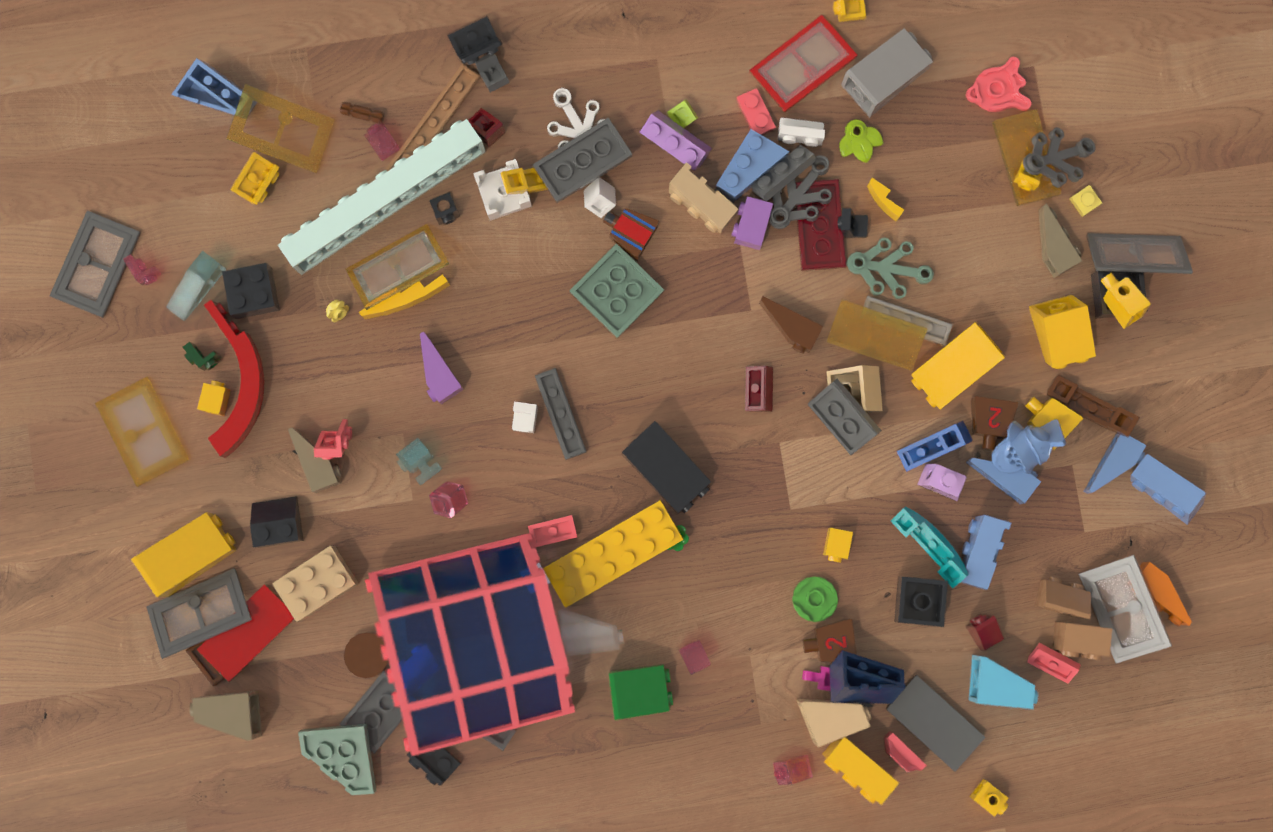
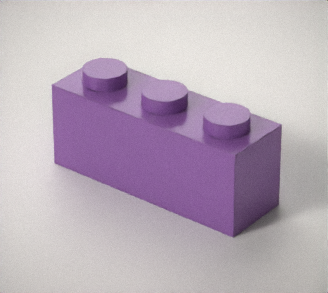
[640,111,712,171]

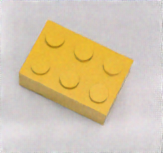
[822,737,899,805]

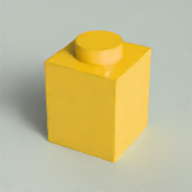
[197,381,231,416]
[823,528,853,563]

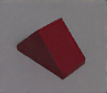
[468,108,505,148]

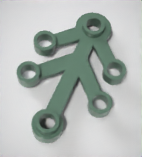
[847,238,934,299]

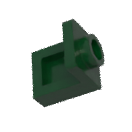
[182,342,221,371]

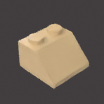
[827,365,883,413]

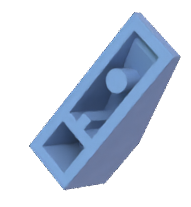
[1083,433,1146,494]
[966,458,1041,504]

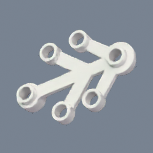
[547,88,605,148]

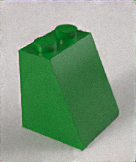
[609,664,673,720]

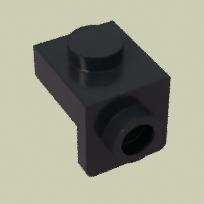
[838,208,869,238]

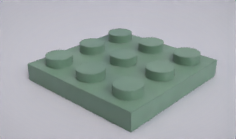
[569,244,664,339]

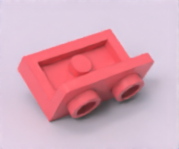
[314,419,352,460]

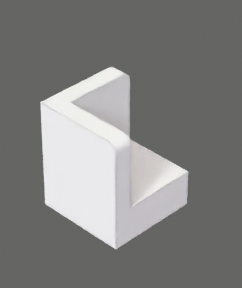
[584,177,616,218]
[512,402,538,433]

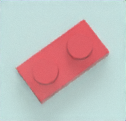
[736,88,776,135]
[528,515,577,548]
[1027,643,1081,684]

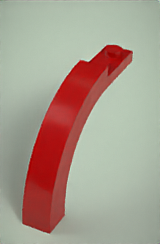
[204,300,264,458]

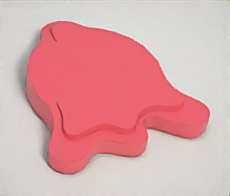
[966,57,1031,112]

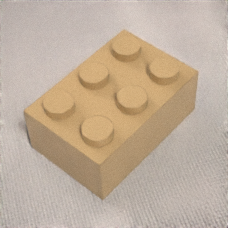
[272,546,359,622]

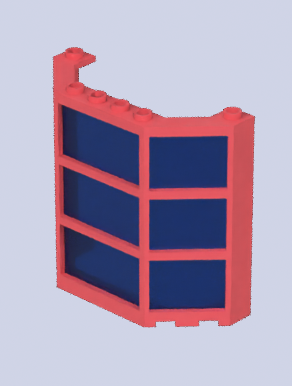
[365,533,575,756]

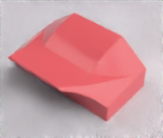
[883,731,927,772]

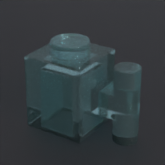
[396,438,442,485]

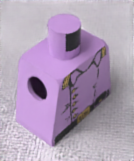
[917,464,966,501]

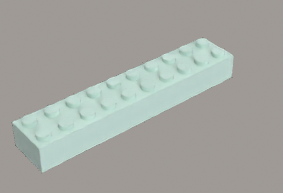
[278,119,486,275]

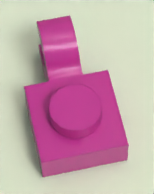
[802,666,831,691]

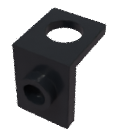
[429,192,460,225]

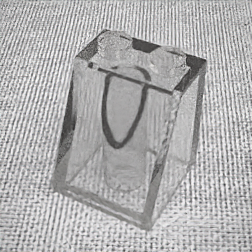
[558,609,624,656]

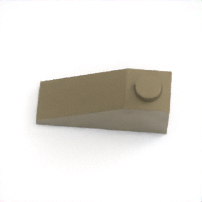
[288,427,342,493]

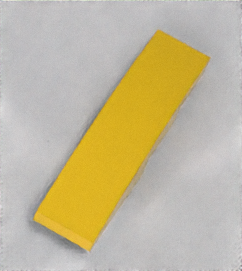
[359,274,450,319]

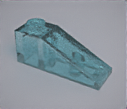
[166,251,226,321]

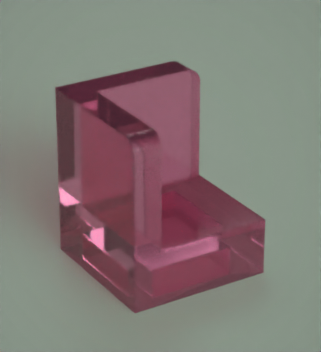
[429,481,468,518]
[678,639,711,675]

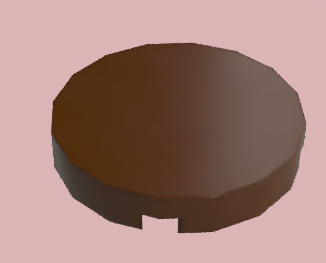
[344,632,389,678]

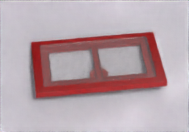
[749,15,858,112]

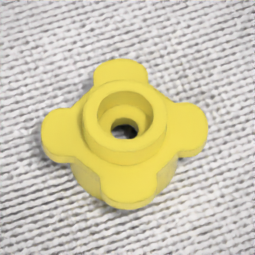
[326,300,349,323]

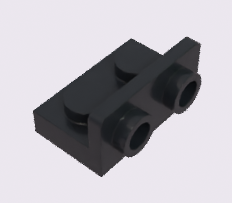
[407,732,461,786]

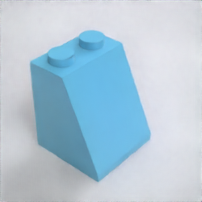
[969,655,1038,709]

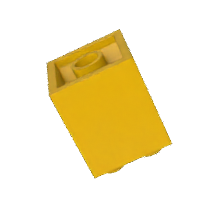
[1029,295,1096,369]

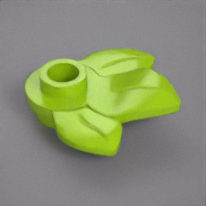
[839,120,883,163]

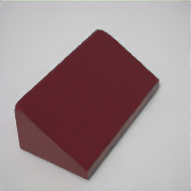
[745,365,773,412]

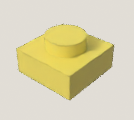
[1070,185,1102,217]

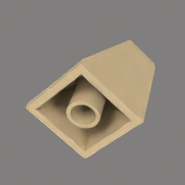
[797,698,871,747]

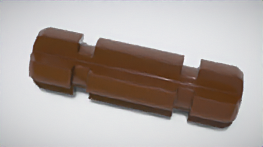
[340,102,384,124]

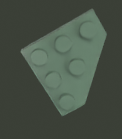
[298,724,377,795]

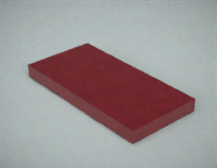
[795,179,846,271]

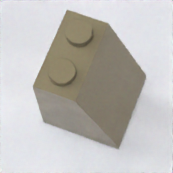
[190,690,262,740]

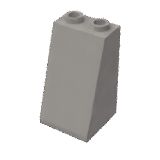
[841,29,933,118]

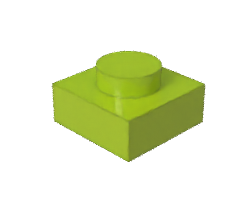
[667,99,698,128]

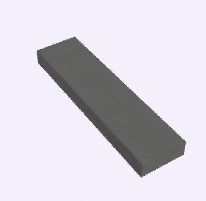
[535,368,587,460]

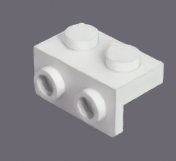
[777,118,825,146]

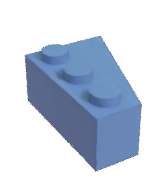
[171,58,258,119]
[715,129,789,202]
[1130,454,1206,525]
[960,515,1011,590]

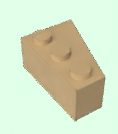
[669,162,738,234]

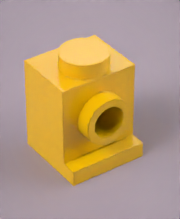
[969,779,1009,817]

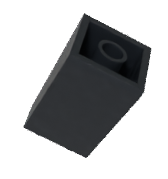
[622,421,711,514]

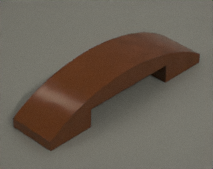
[1047,375,1140,437]

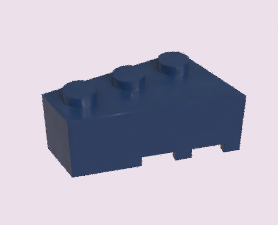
[830,650,905,704]

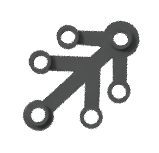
[1023,127,1096,188]
[769,155,832,229]

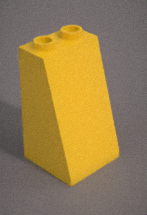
[911,321,1005,409]
[131,512,236,597]

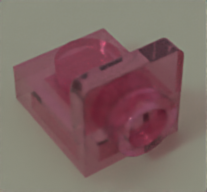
[123,254,161,286]

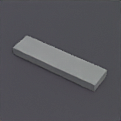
[860,296,953,346]

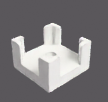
[473,159,532,221]

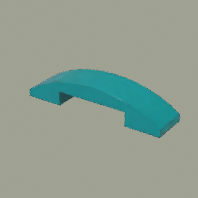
[891,506,969,588]

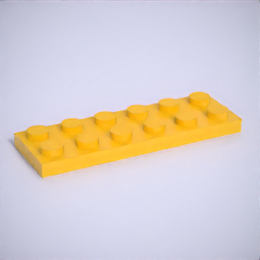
[543,500,684,608]

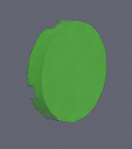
[792,576,838,622]

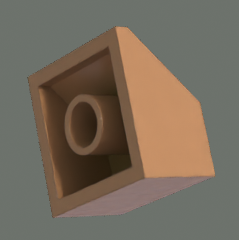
[1034,577,1091,619]

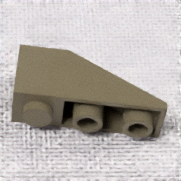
[1039,204,1082,278]

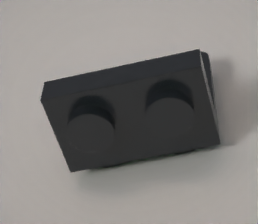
[447,15,503,65]

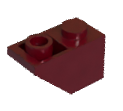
[966,614,1004,651]

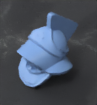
[992,419,1066,474]

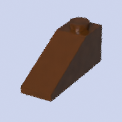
[759,296,823,354]

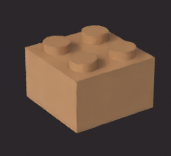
[1052,622,1112,660]

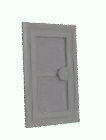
[1079,555,1172,663]

